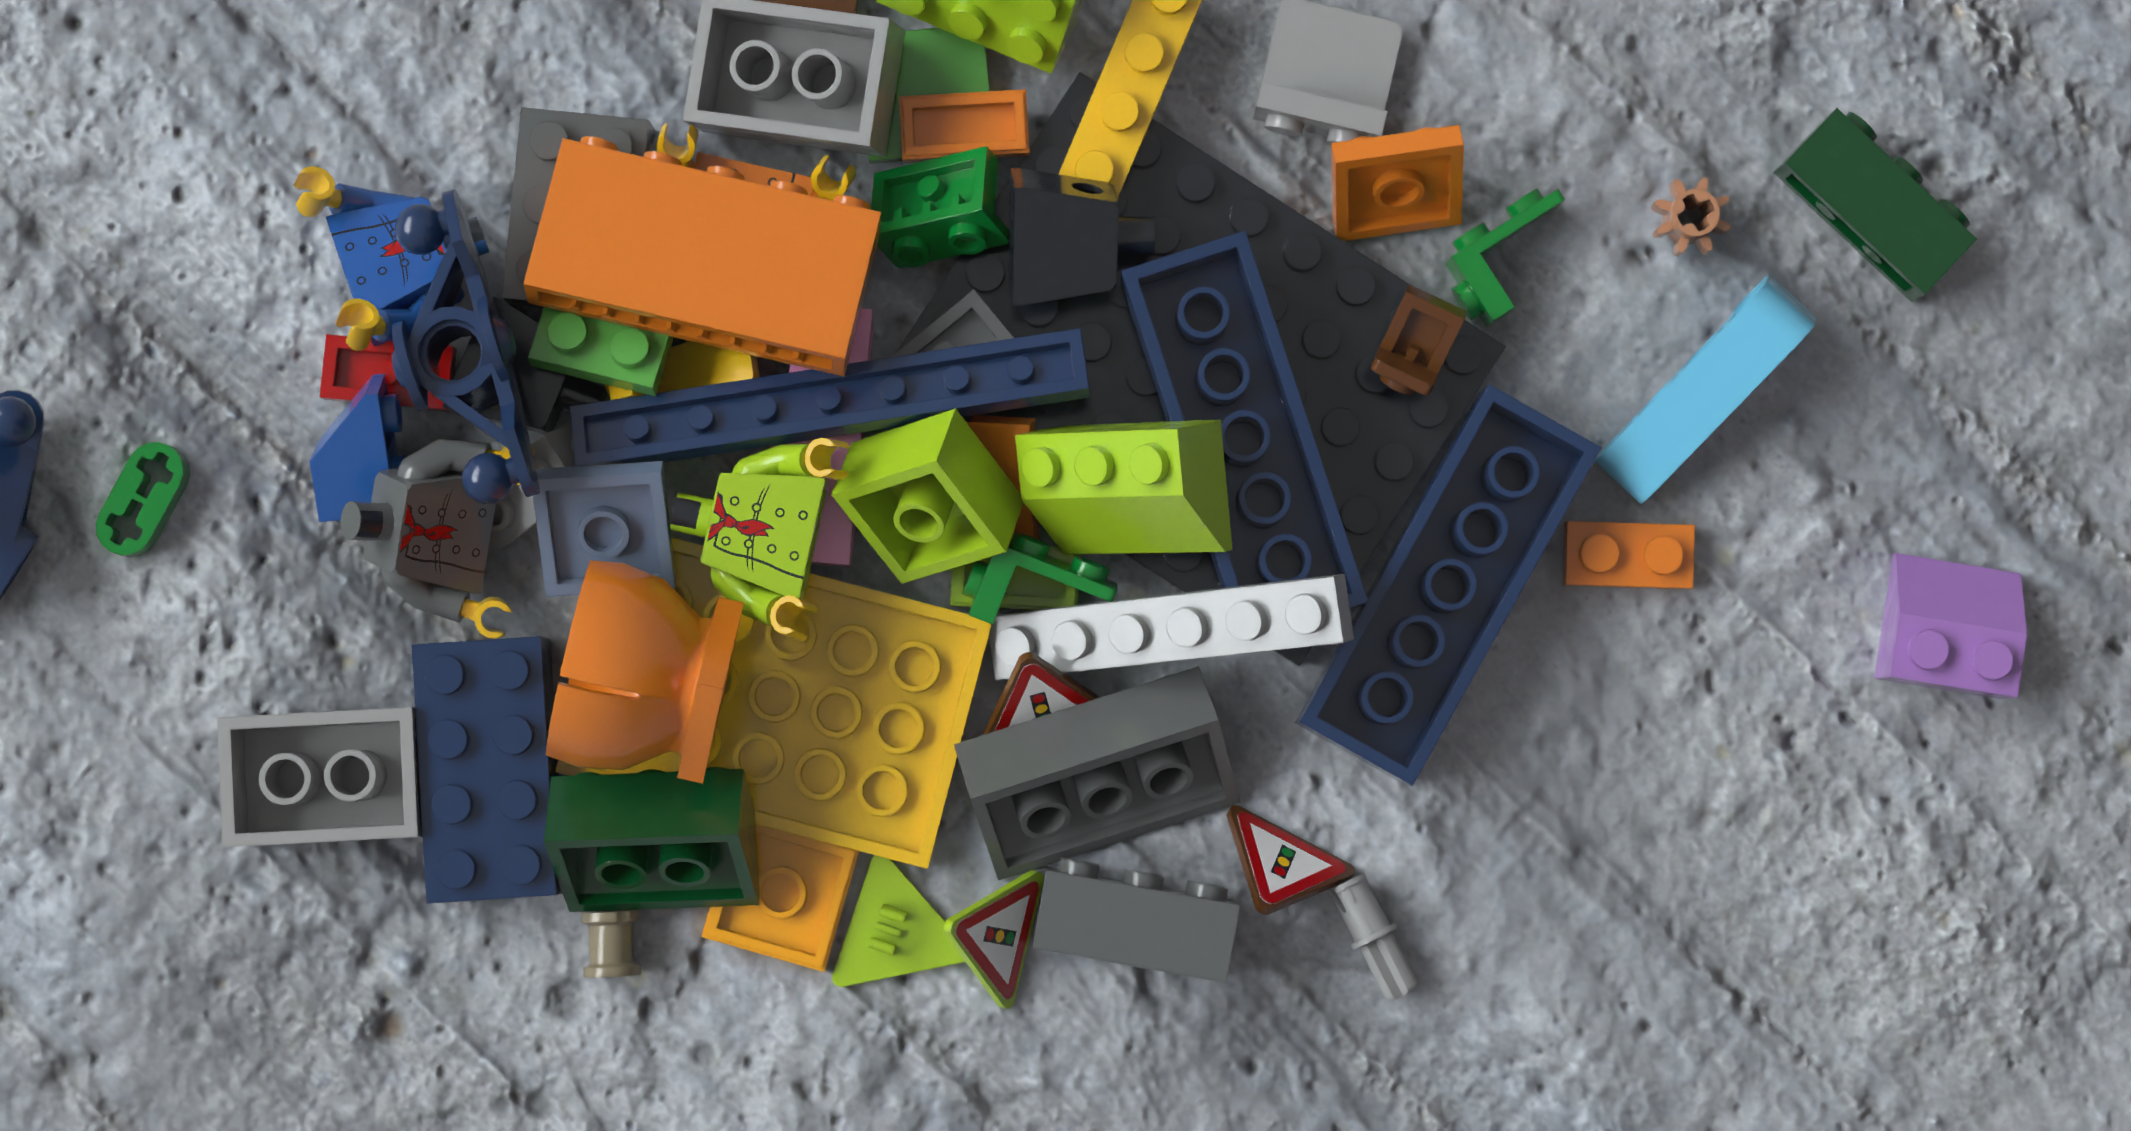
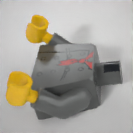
[341,439,534,639]

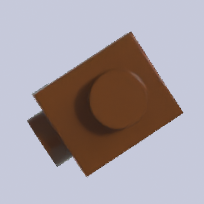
[1371,284,1467,396]

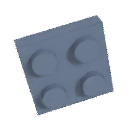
[533,461,676,597]

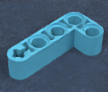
[1595,274,1816,504]

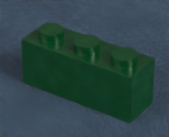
[1773,108,1977,302]

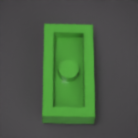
[528,307,674,397]

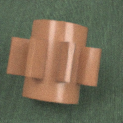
[1651,177,1731,257]

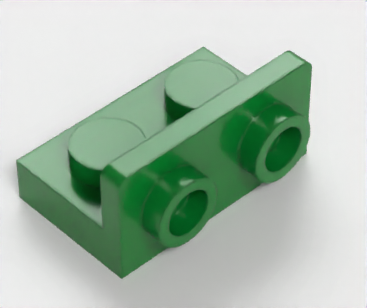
[871,146,1009,268]

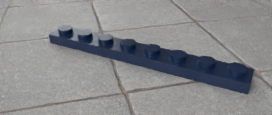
[569,328,1091,467]

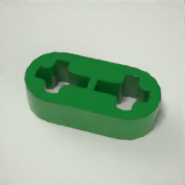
[95,442,190,557]

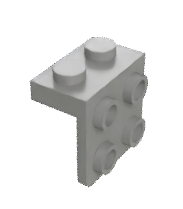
[1253,0,1403,145]

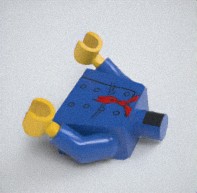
[293,166,490,351]

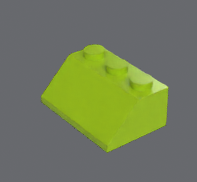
[1015,419,1232,554]

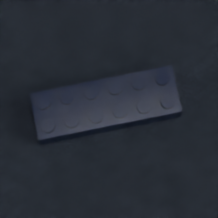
[1120,231,1368,609]
[1295,384,1602,786]

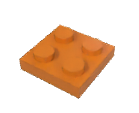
[1331,125,1464,241]

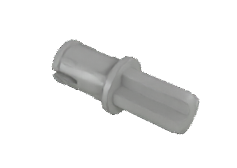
[1328,873,1418,1001]

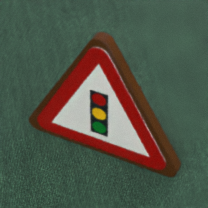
[983,652,1101,734]
[1226,805,1355,915]

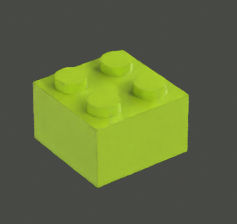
[831,408,1024,584]

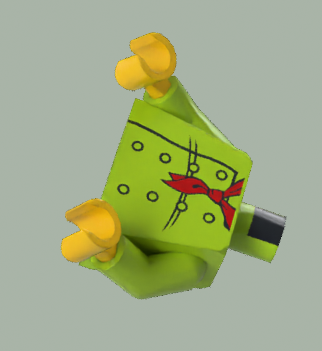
[670,438,849,641]

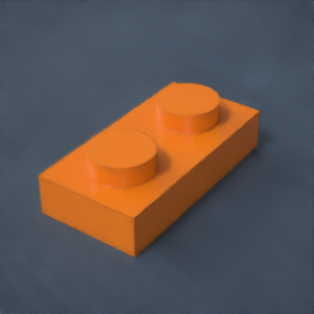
[1563,521,1695,590]

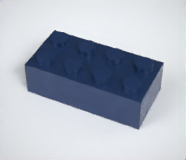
[411,636,562,904]

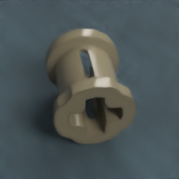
[581,910,641,978]

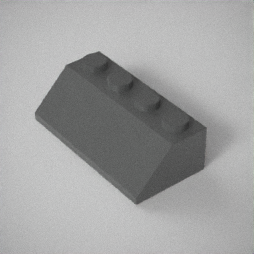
[954,666,1241,880]

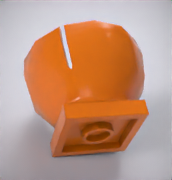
[545,560,744,784]

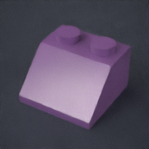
[1874,553,2027,699]

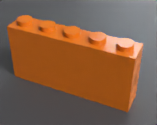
[523,136,881,377]

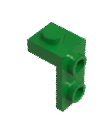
[1445,188,1565,328]
[962,532,1118,625]

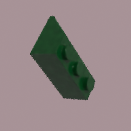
[544,767,760,912]

